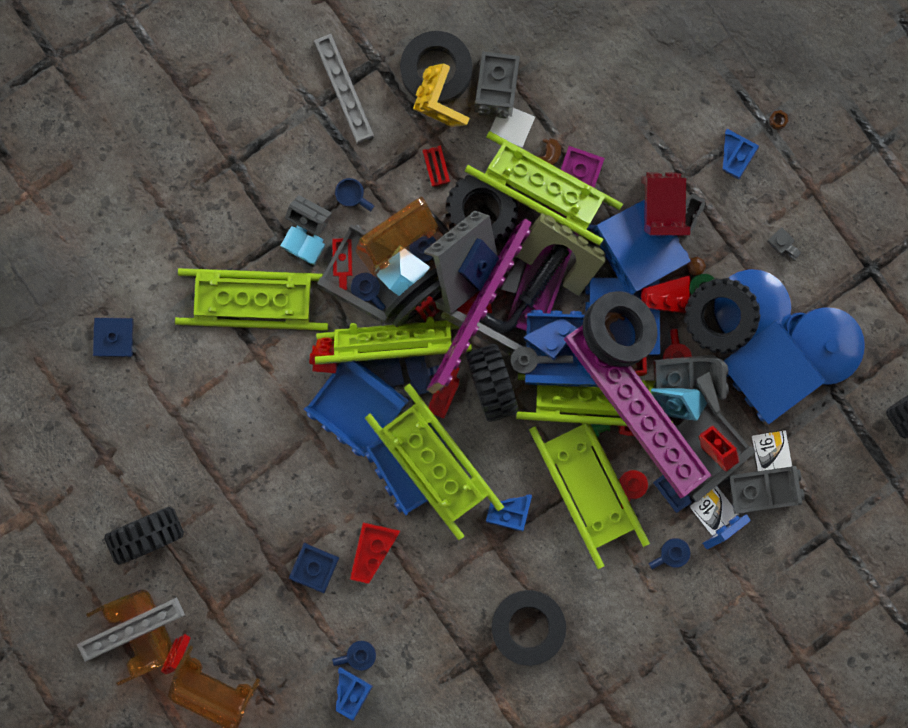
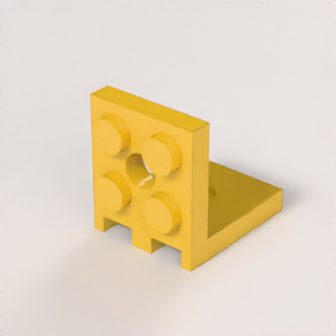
[413,63,470,127]

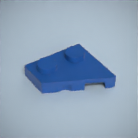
[723,129,759,179]
[524,318,577,361]
[486,494,532,532]
[702,514,751,549]
[336,667,373,721]

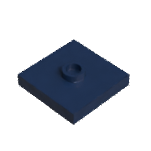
[458,238,499,291]
[93,318,134,357]
[360,349,404,387]
[288,543,340,593]

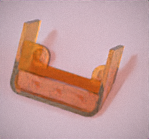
[355,196,438,275]
[86,589,173,686]
[168,645,260,728]

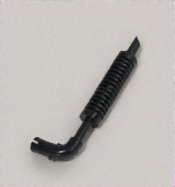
[480,230,574,333]

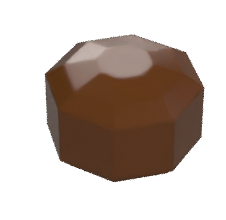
[769,110,789,130]
[686,257,706,276]

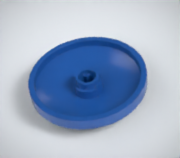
[714,270,791,339]
[790,307,865,384]

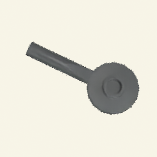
[511,346,573,374]

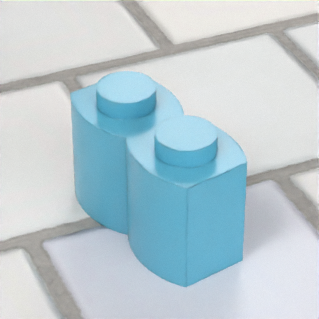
[280,225,325,266]

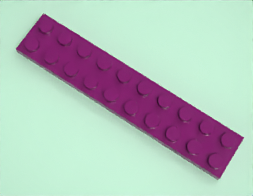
[508,146,605,332]
[427,219,532,394]
[564,325,711,498]

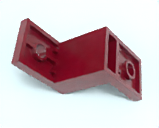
[641,172,691,235]

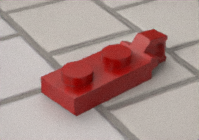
[332,238,352,290]
[428,367,460,419]

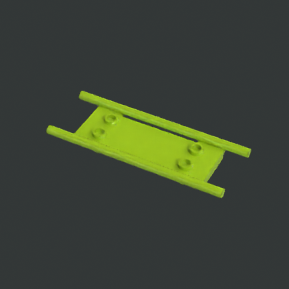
[464,131,623,246]
[175,268,328,331]
[315,317,472,364]
[516,372,673,426]
[365,384,504,540]
[529,413,650,569]

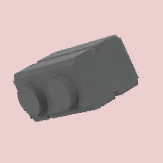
[285,195,332,236]

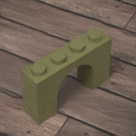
[516,213,606,296]

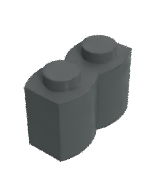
[681,194,705,238]

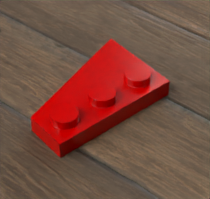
[641,275,690,314]
[350,522,401,584]

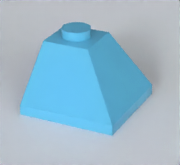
[377,244,430,296]
[651,388,707,421]

